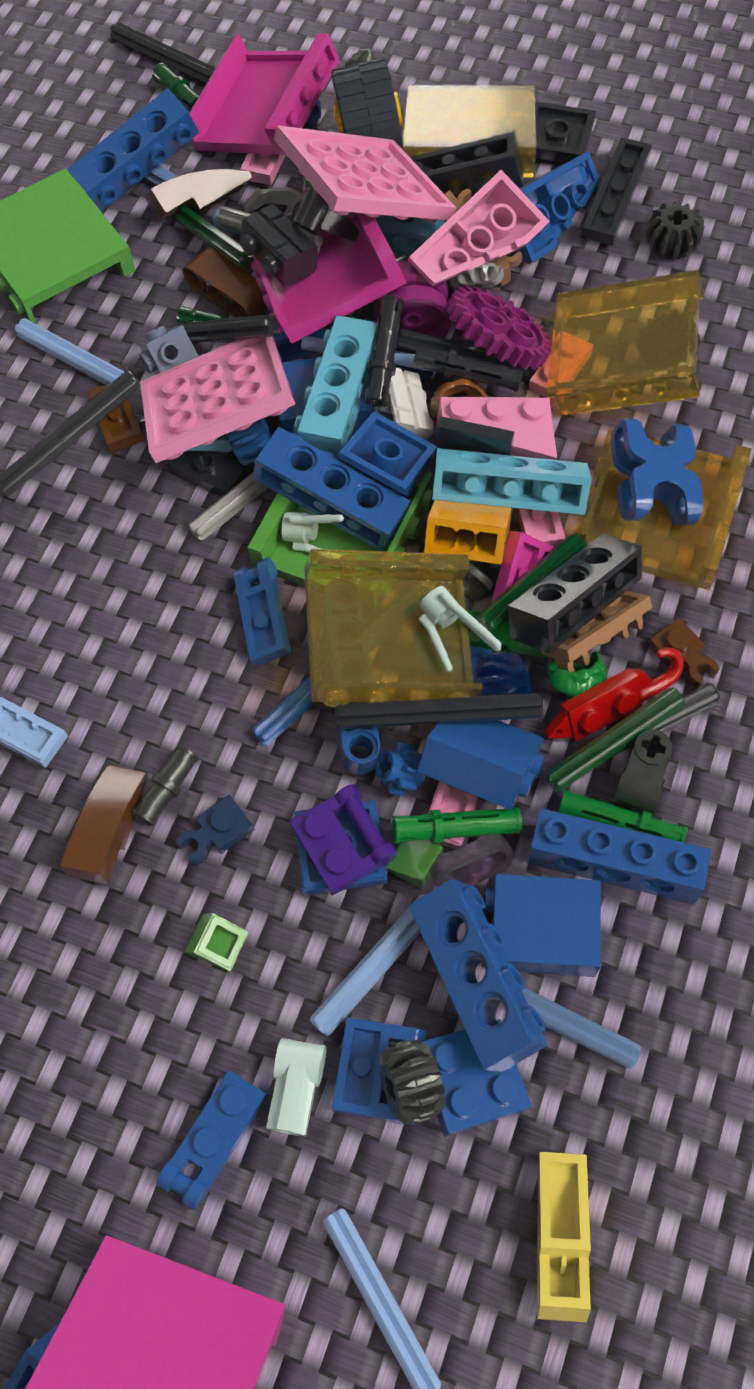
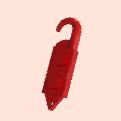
[544,648,684,742]

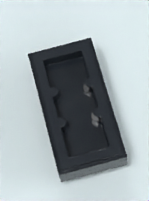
[166,451,248,496]

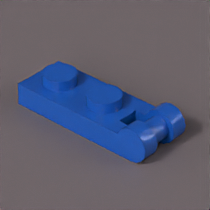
[234,557,291,666]
[156,1070,268,1211]

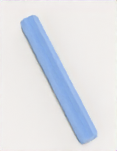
[15,318,124,385]
[310,894,425,1036]
[323,1208,441,1389]

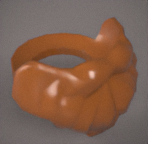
[430,378,488,418]

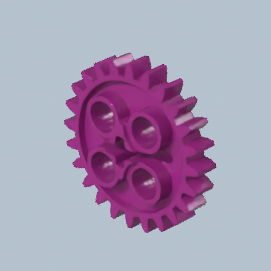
[446,285,553,370]

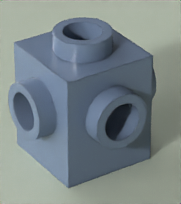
[139,325,199,375]

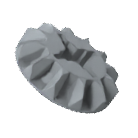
[449,262,504,290]

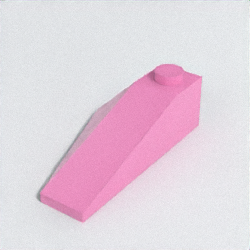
[408,170,550,286]

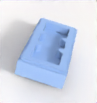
[0,697,68,768]

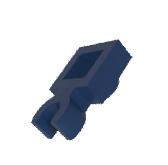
[176,794,255,866]

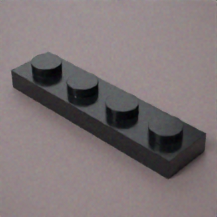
[581,137,652,246]

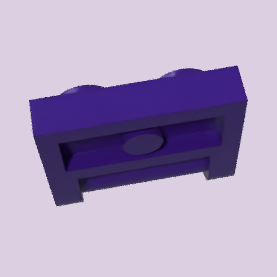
[290,784,398,896]

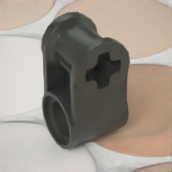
[613,729,673,815]

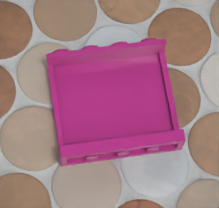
[190,33,340,155]
[250,212,406,344]
[25,1235,285,1389]

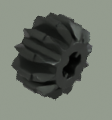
[645,200,705,260]
[379,1039,446,1125]

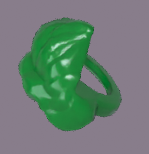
[547,651,608,699]

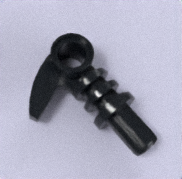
[292,187,360,242]

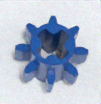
[375,742,426,796]

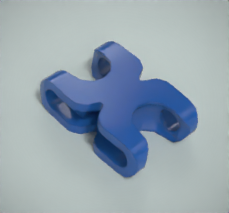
[611,418,704,526]

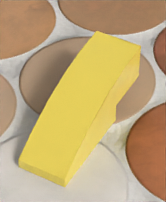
[537,1152,591,1323]

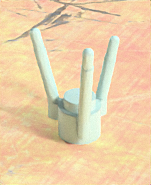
[282,512,357,569]
[418,585,501,672]

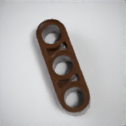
[182,247,268,318]

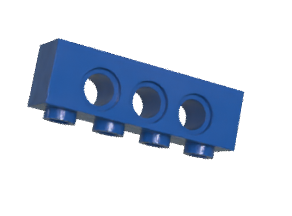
[67,88,200,212]
[253,427,410,552]
[528,808,711,905]
[409,879,548,1072]

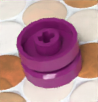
[373,261,451,352]

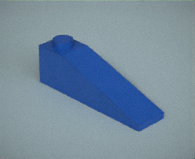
[510,151,601,264]

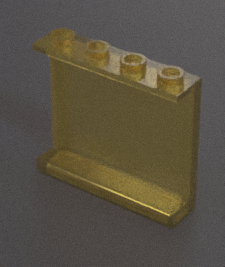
[403,85,536,178]
[546,270,704,416]
[574,415,752,590]
[304,549,483,707]

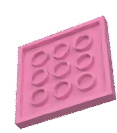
[274,126,457,222]
[140,335,295,463]

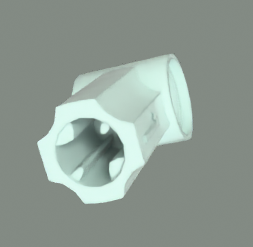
[266,1038,326,1137]

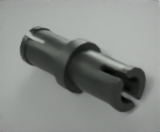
[132,744,200,826]

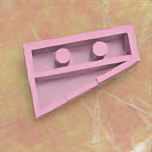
[435,397,557,460]

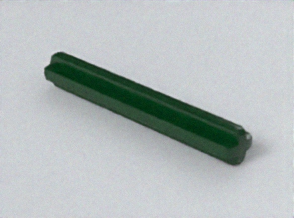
[175,206,254,270]
[477,534,587,634]
[545,687,686,792]

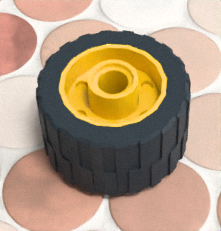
[331,57,404,151]

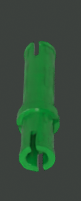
[558,790,688,843]
[392,807,522,844]

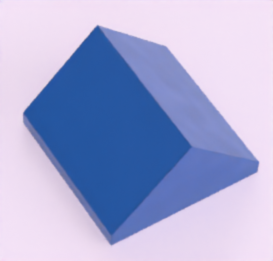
[337,411,438,498]

